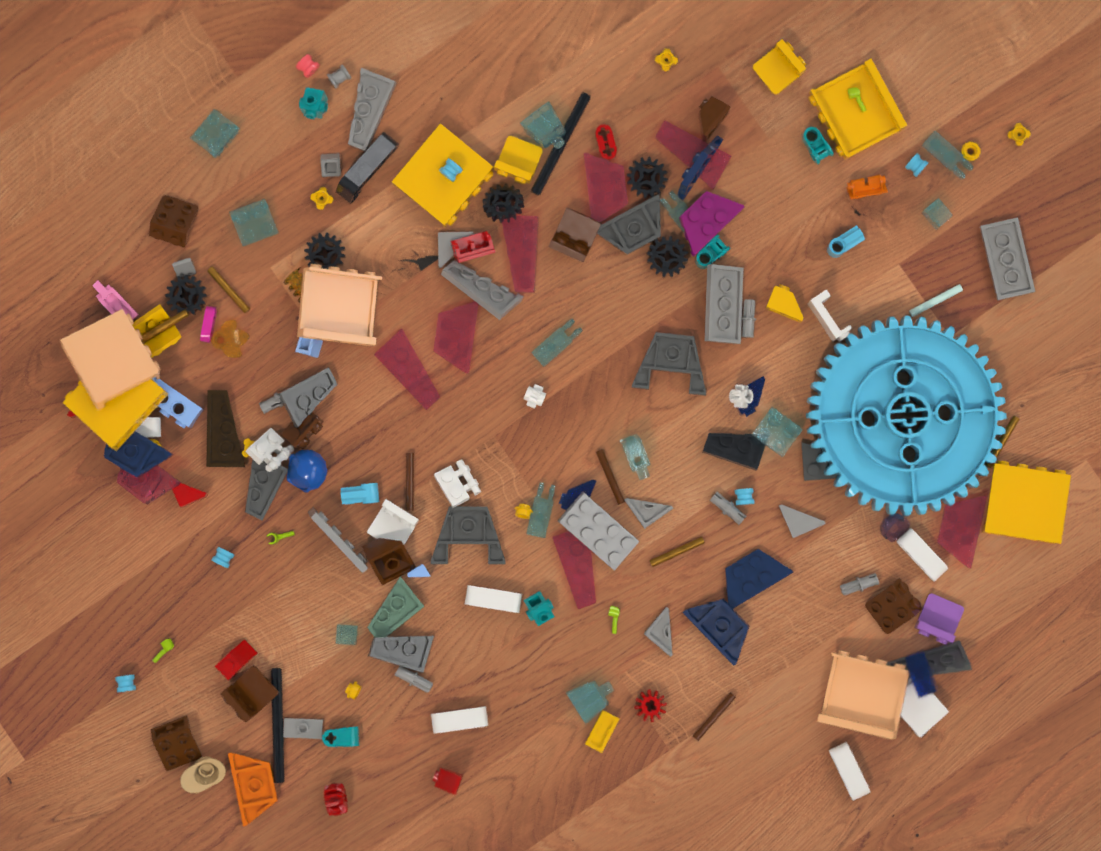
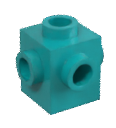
[299,87,328,120]
[523,591,555,626]

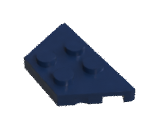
[677,135,724,201]
[104,431,173,478]
[725,549,793,609]
[682,598,750,666]

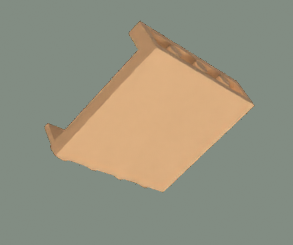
[297,264,382,346]
[60,309,161,410]
[818,650,911,739]

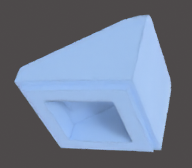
[295,337,323,358]
[407,564,431,578]

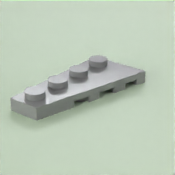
[348,68,397,152]
[441,261,524,320]
[308,508,368,573]

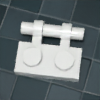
[245,428,294,472]
[434,459,481,508]

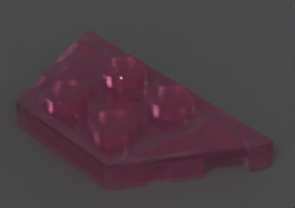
[584,153,628,222]
[433,301,479,374]
[117,465,181,504]
[937,496,987,568]

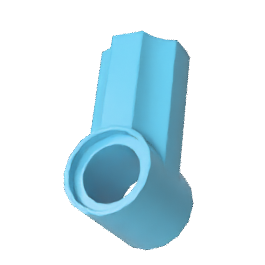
[827,225,865,258]
[340,483,380,505]

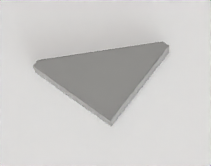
[438,232,474,268]
[624,498,673,529]
[779,504,826,538]
[644,607,673,657]

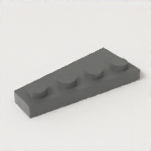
[887,640,972,678]

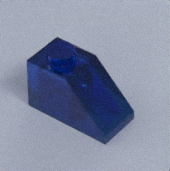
[736,376,765,417]
[559,479,596,511]
[905,650,938,698]

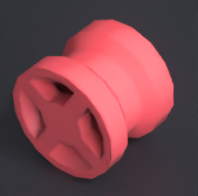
[296,54,320,78]

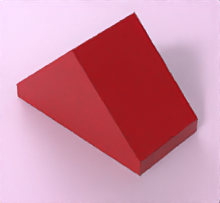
[169,479,208,508]

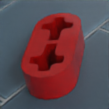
[595,124,617,161]

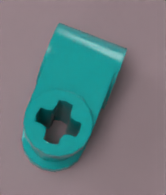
[802,127,834,165]
[695,234,731,269]
[322,726,360,747]

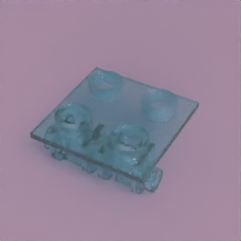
[190,109,239,158]
[229,199,278,246]
[752,407,803,457]

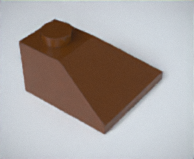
[699,96,731,142]
[362,538,416,585]

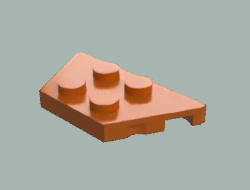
[228,753,278,827]

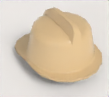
[180,756,226,793]

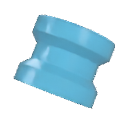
[905,153,928,177]
[439,158,463,182]
[734,488,755,505]
[211,547,235,568]
[115,675,136,692]

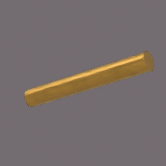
[207,266,250,314]
[141,309,189,344]
[984,416,1020,469]
[649,536,705,567]

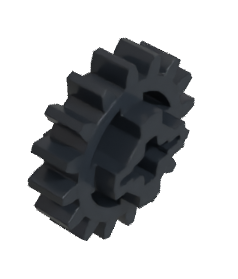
[626,157,668,199]
[482,184,524,223]
[304,233,346,269]
[647,236,688,278]
[165,275,208,315]

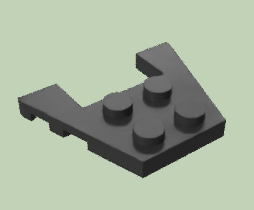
[632,332,706,396]
[430,506,506,564]

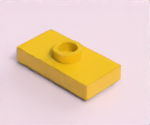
[585,710,619,753]

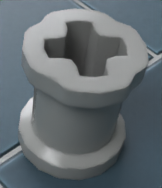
[327,64,351,89]

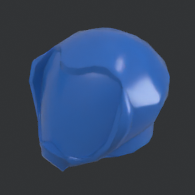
[287,450,327,493]

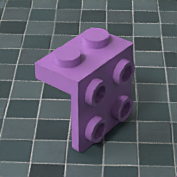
[914,594,964,645]

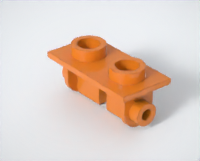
[846,174,888,200]

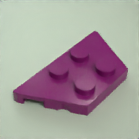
[679,191,745,257]

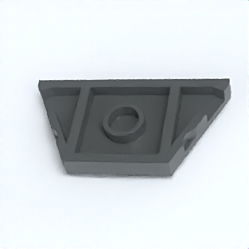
[597,195,661,255]

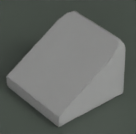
[320,153,341,177]
[172,258,196,279]

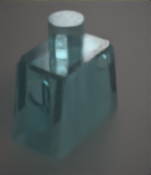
[520,101,566,149]
[619,434,650,480]
[566,680,615,724]

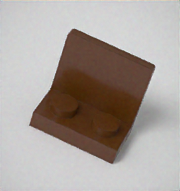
[548,207,601,262]
[281,412,324,450]
[151,716,202,771]

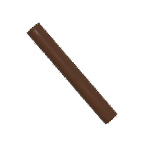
[596,449,625,505]
[406,453,414,511]
[693,693,736,741]

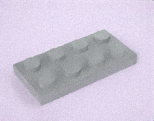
[980,218,1035,301]
[705,264,744,344]
[558,492,639,571]

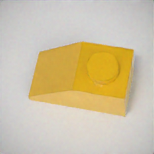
[765,284,804,323]

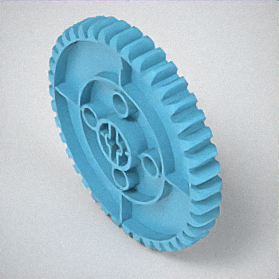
[806,315,1007,516]

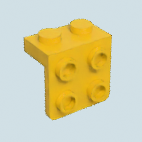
[753,39,806,95]
[494,136,543,185]
[132,304,181,358]

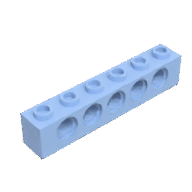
[152,377,204,429]

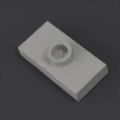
[283,718,323,739]

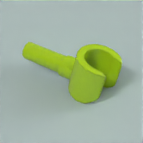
[848,87,866,112]
[266,531,294,544]
[608,606,620,634]
[152,638,174,663]

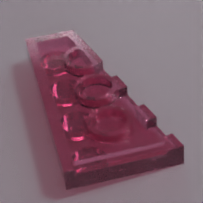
[655,120,731,190]
[502,216,539,293]
[374,329,441,410]
[552,531,596,609]

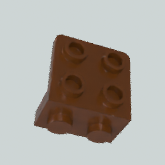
[149,195,198,248]
[865,578,922,634]
[220,666,278,723]

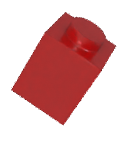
[215,639,258,680]
[432,767,463,795]

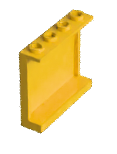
[808,59,907,160]
[392,123,494,228]
[63,379,168,451]
[982,461,1071,544]

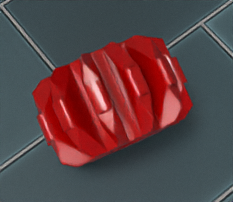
[634,689,667,722]
[323,783,348,816]

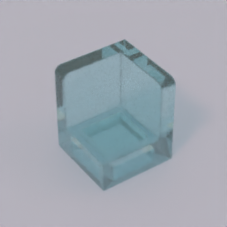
[922,198,953,230]
[335,624,358,645]

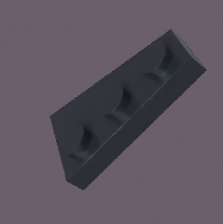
[702,433,769,471]

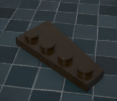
[206,390,245,467]

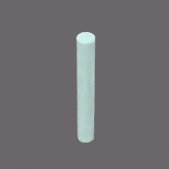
[909,284,963,317]

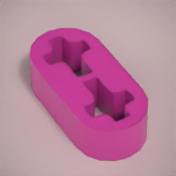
[200,306,217,343]

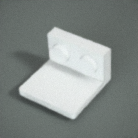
[367,499,419,544]

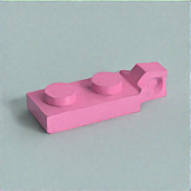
[92,281,139,320]

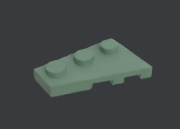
[367,576,425,637]

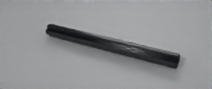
[531,92,591,196]
[271,668,285,783]

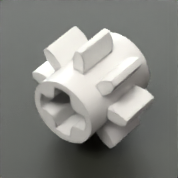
[524,384,547,409]
[729,385,753,408]

